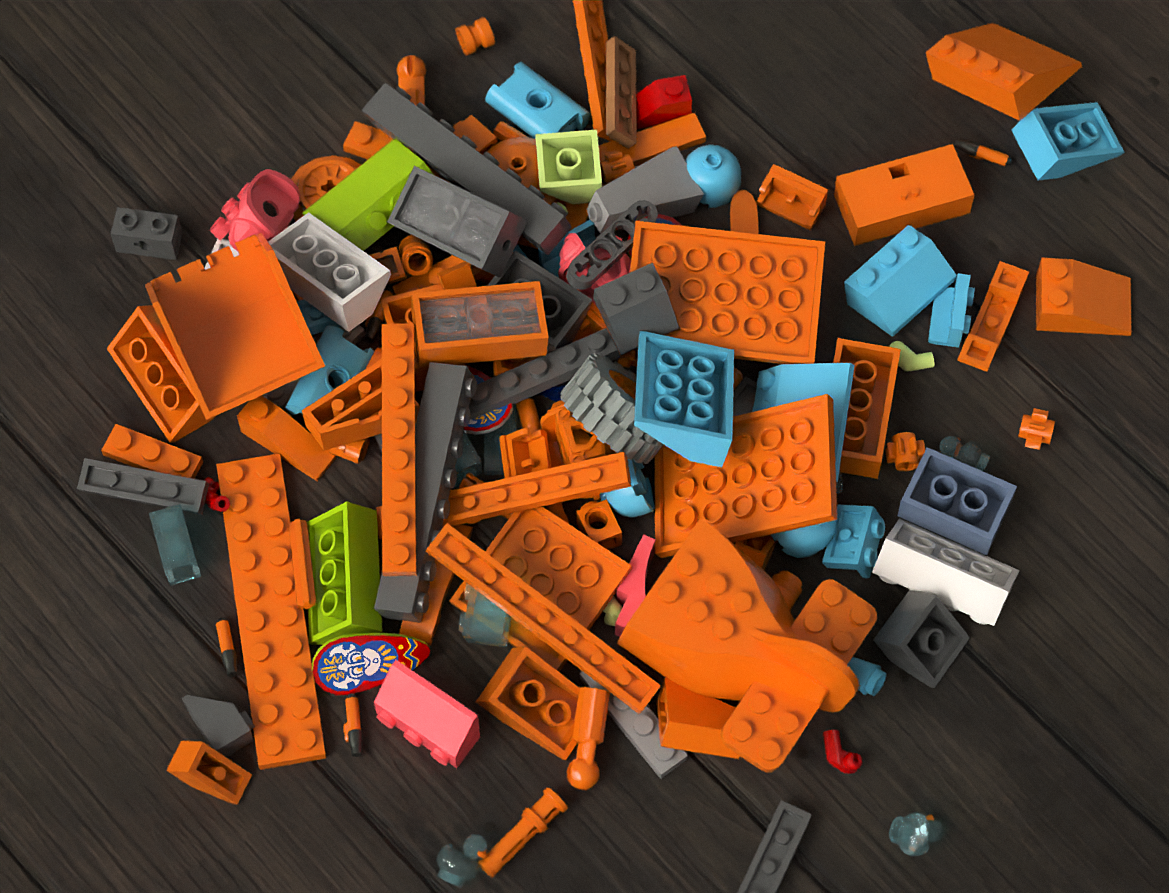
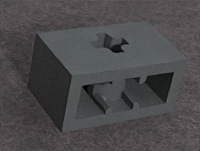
[110,207,183,260]

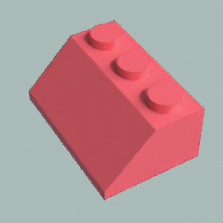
[374,660,480,768]

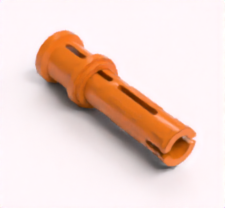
[477,787,568,878]

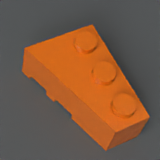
[302,359,420,451]

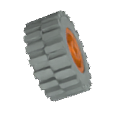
[560,354,664,464]

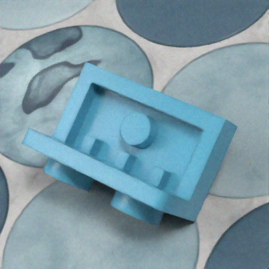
[928,273,975,348]

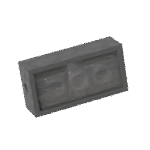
[387,166,528,278]

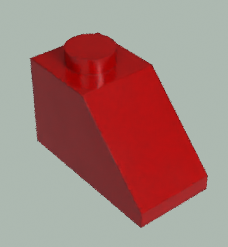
[636,75,692,129]

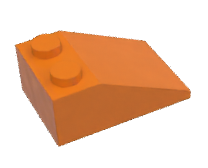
[1036,258,1131,336]
[476,646,580,760]

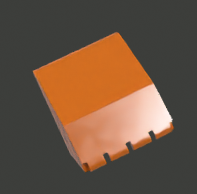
[145,233,325,420]

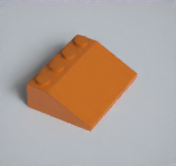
[926,23,1082,121]

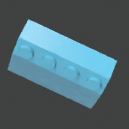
[634,330,734,467]
[752,363,855,482]

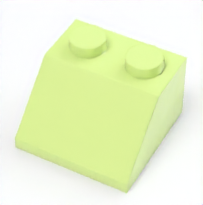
[535,130,602,204]

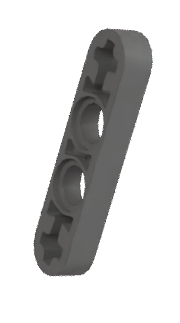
[566,200,658,290]

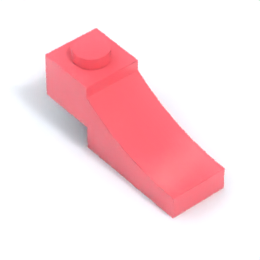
[615,534,655,637]

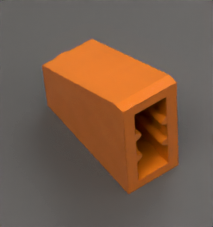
[657,677,740,759]

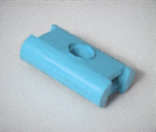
[485,62,591,139]
[285,326,374,415]

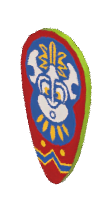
[312,633,430,695]

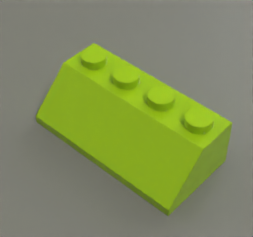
[302,138,434,251]
[307,502,382,645]

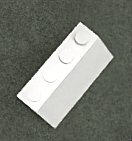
[268,212,391,332]
[872,518,1020,626]

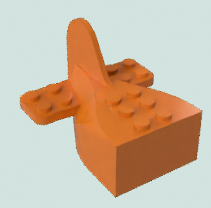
[617,518,877,772]

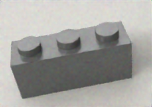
[487,250,592,354]

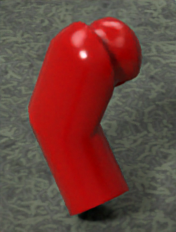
[204,477,230,512]
[823,730,862,774]

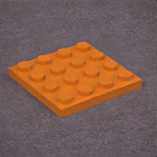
[449,506,633,672]

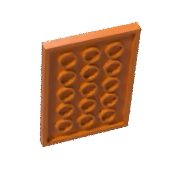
[630,221,825,364]
[655,394,837,558]

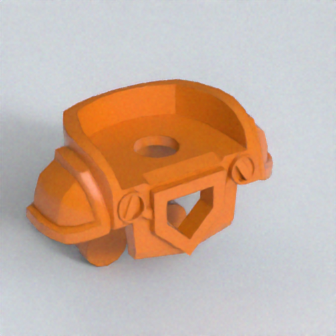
[540,400,620,500]

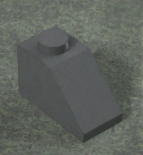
[182,695,255,758]

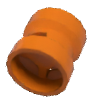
[456,17,495,56]

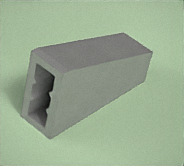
[587,146,704,233]

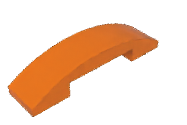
[957,261,1029,372]
[399,524,473,645]

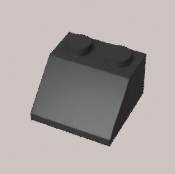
[593,262,679,355]
[873,590,970,688]

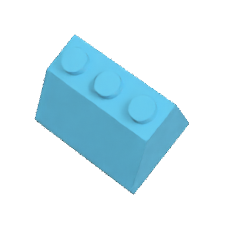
[844,225,957,337]

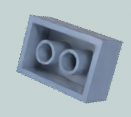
[897,447,1017,555]

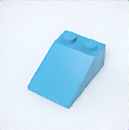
[1012,102,1124,180]

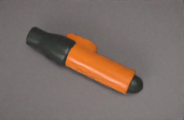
[954,138,1012,166]
[364,288,393,343]
[216,617,238,677]
[343,693,363,757]

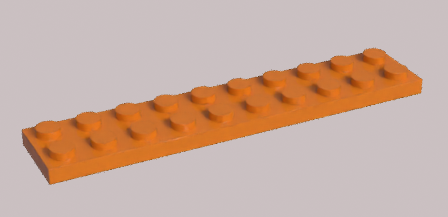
[216,453,326,770]

